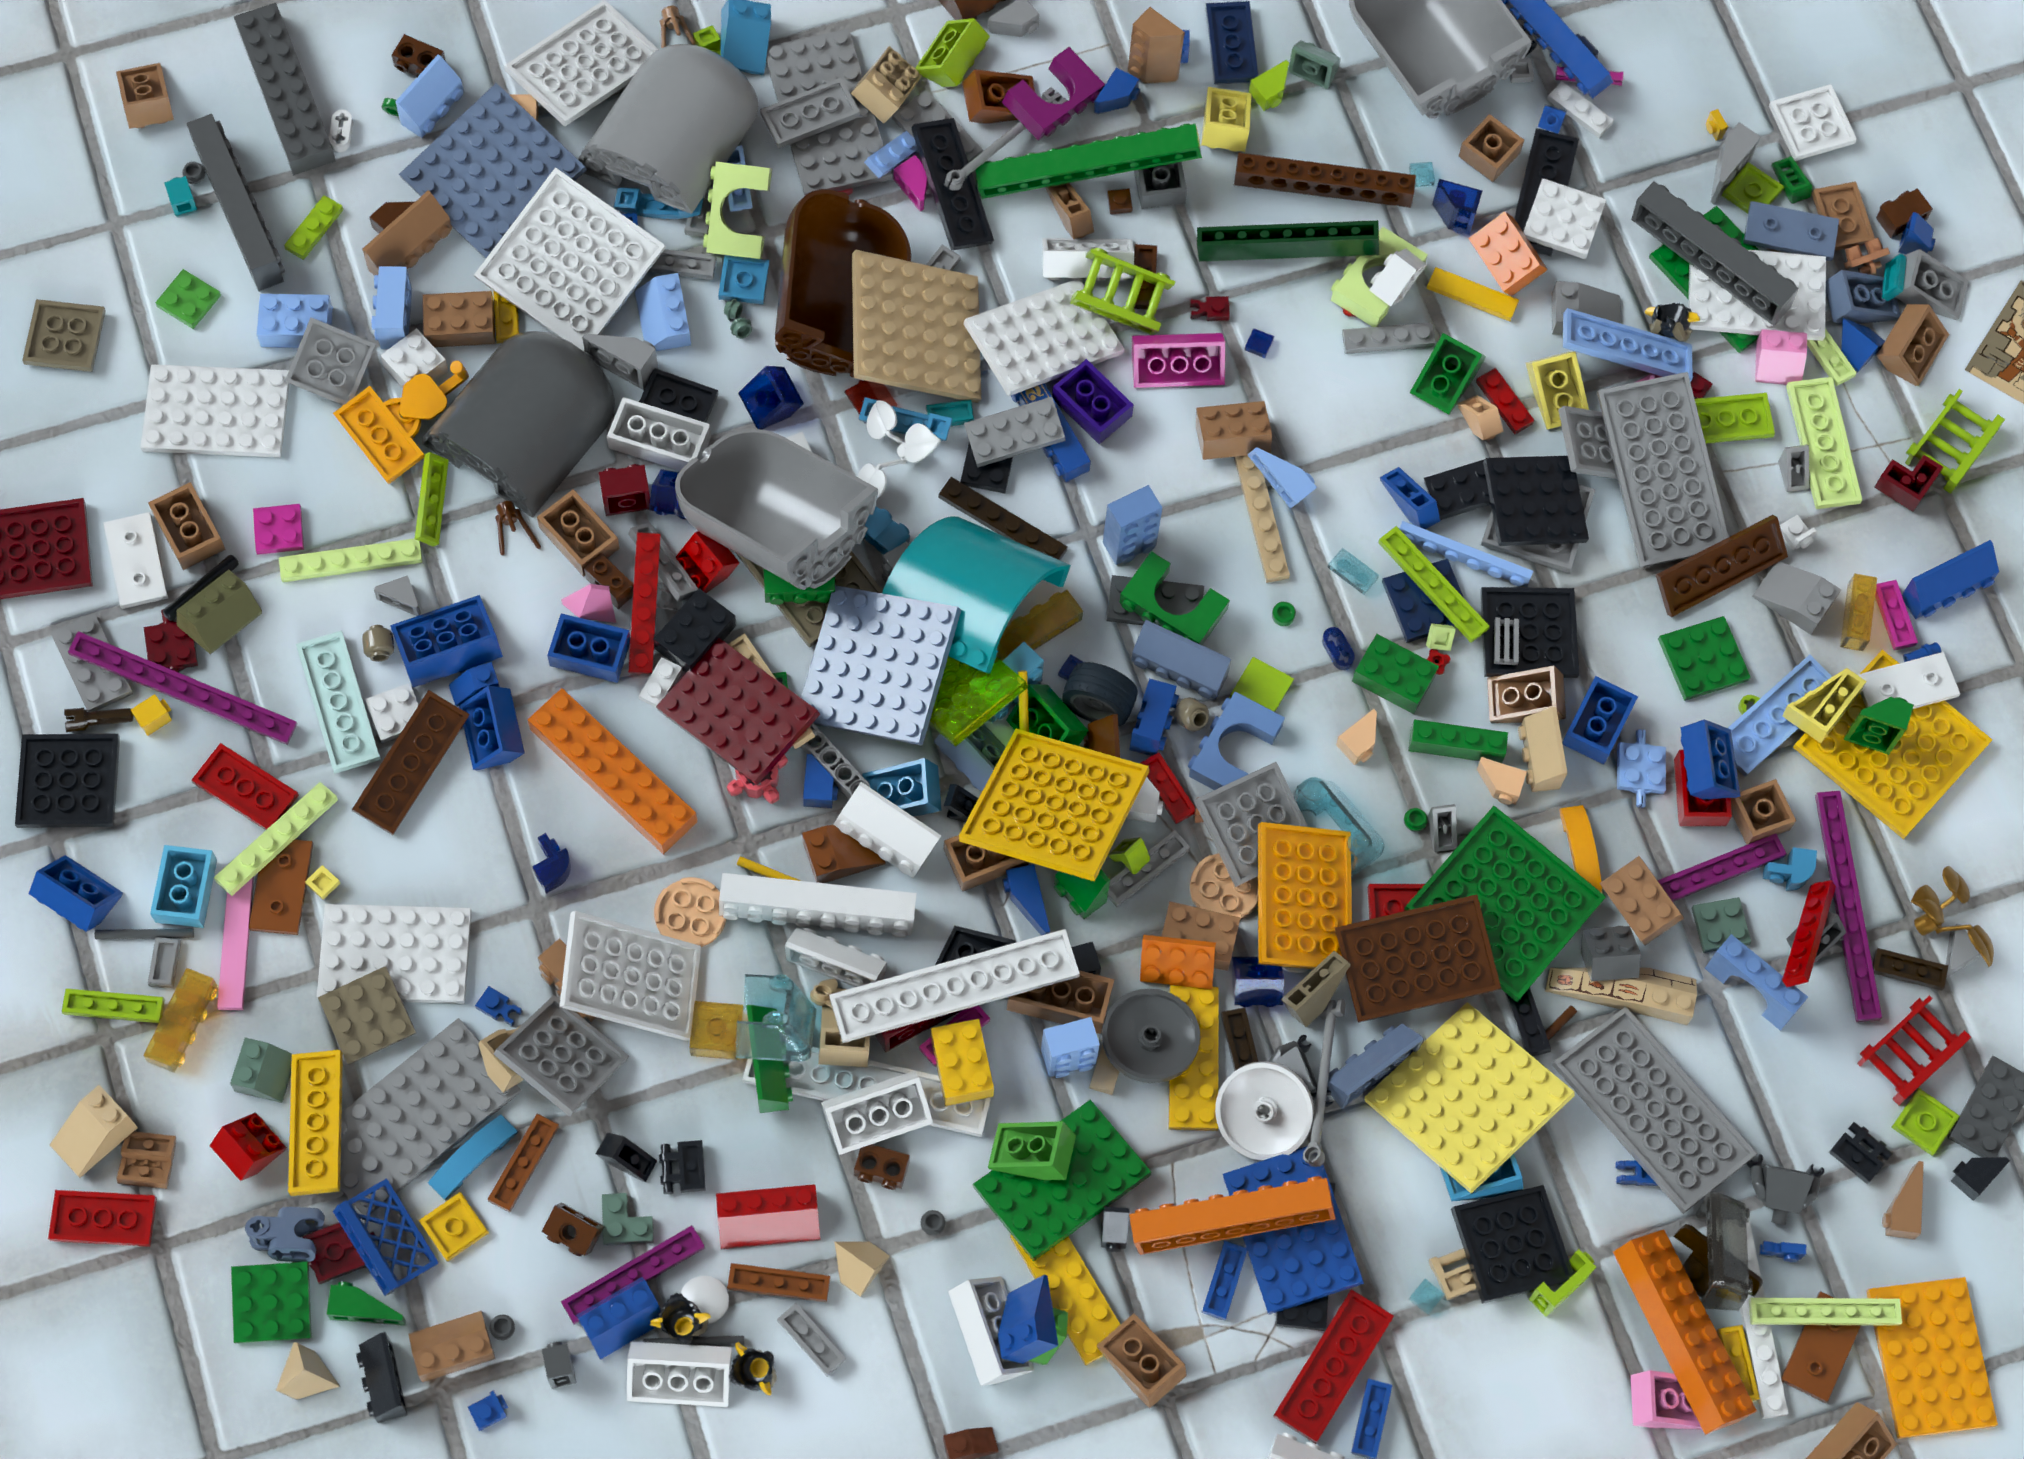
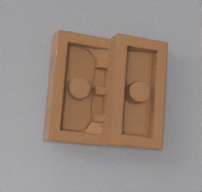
[116,1132,176,1189]

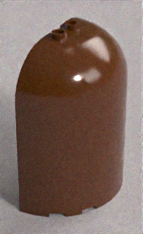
[775,189,911,377]

